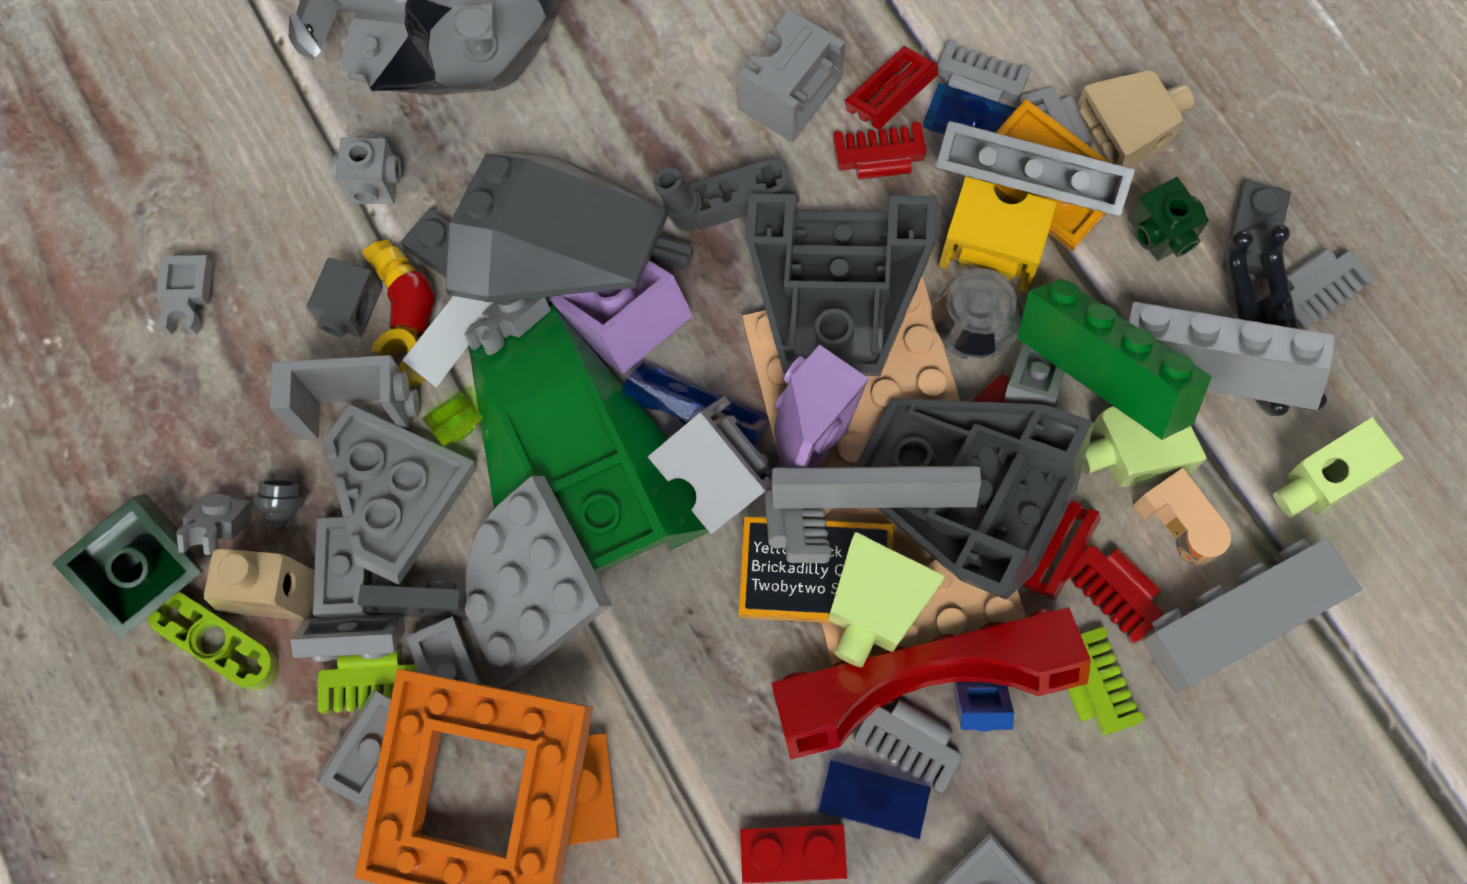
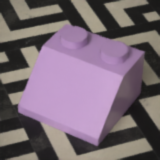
[551,261,693,374]
[774,345,869,467]

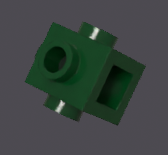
[1127,177,1209,261]

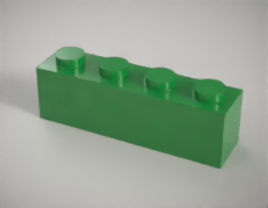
[1017,278,1212,440]

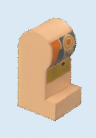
[1133,468,1231,565]

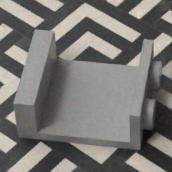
[270,355,420,440]

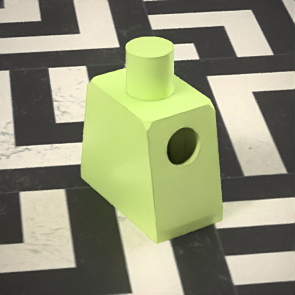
[1082,406,1207,487]
[1273,417,1404,518]
[828,532,945,667]

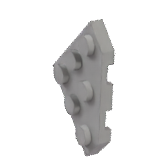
[323,404,475,585]

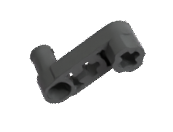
[653,159,800,231]

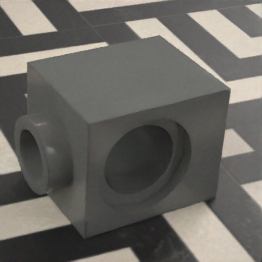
[306,257,382,337]

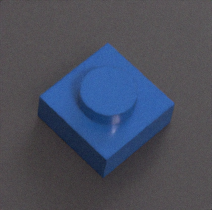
[955,682,1014,732]

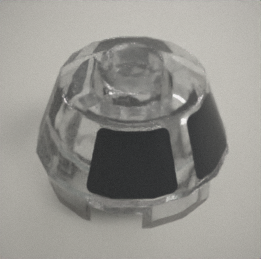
[930,268,1023,359]

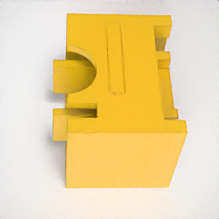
[938,176,1057,293]

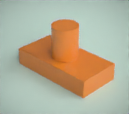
[568,733,619,846]

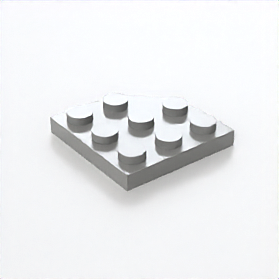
[465,476,612,686]

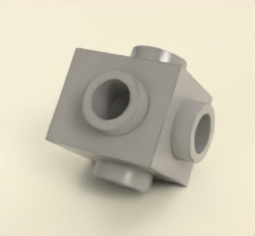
[331,134,401,205]

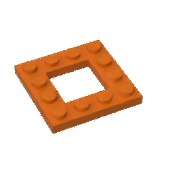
[354,669,593,884]

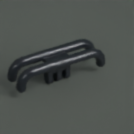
[1227,224,1327,416]

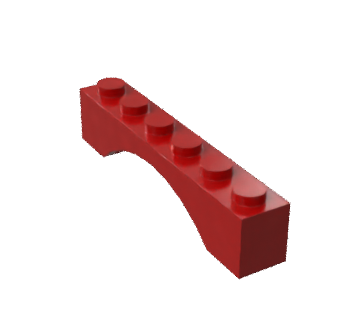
[771,607,1091,760]

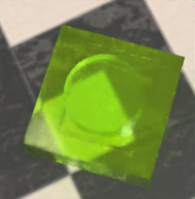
[422,391,483,447]

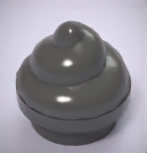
[253,480,304,530]

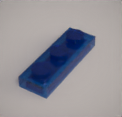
[622,362,769,447]

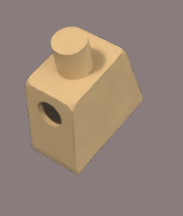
[1077,70,1194,169]
[204,549,315,620]

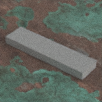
[772,466,981,509]

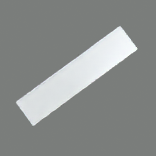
[402,296,495,388]

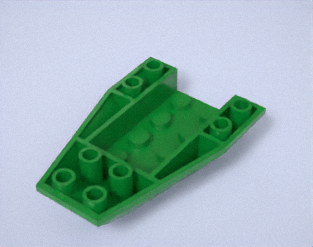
[468,305,709,574]

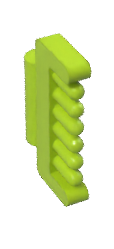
[1067,627,1144,736]
[318,649,418,714]

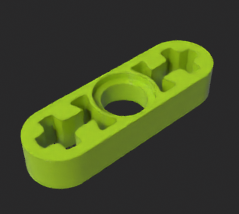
[147,592,279,691]

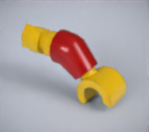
[361,240,436,387]

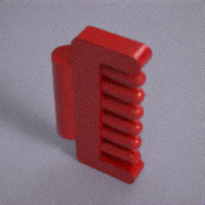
[833,122,927,180]
[1067,546,1164,644]

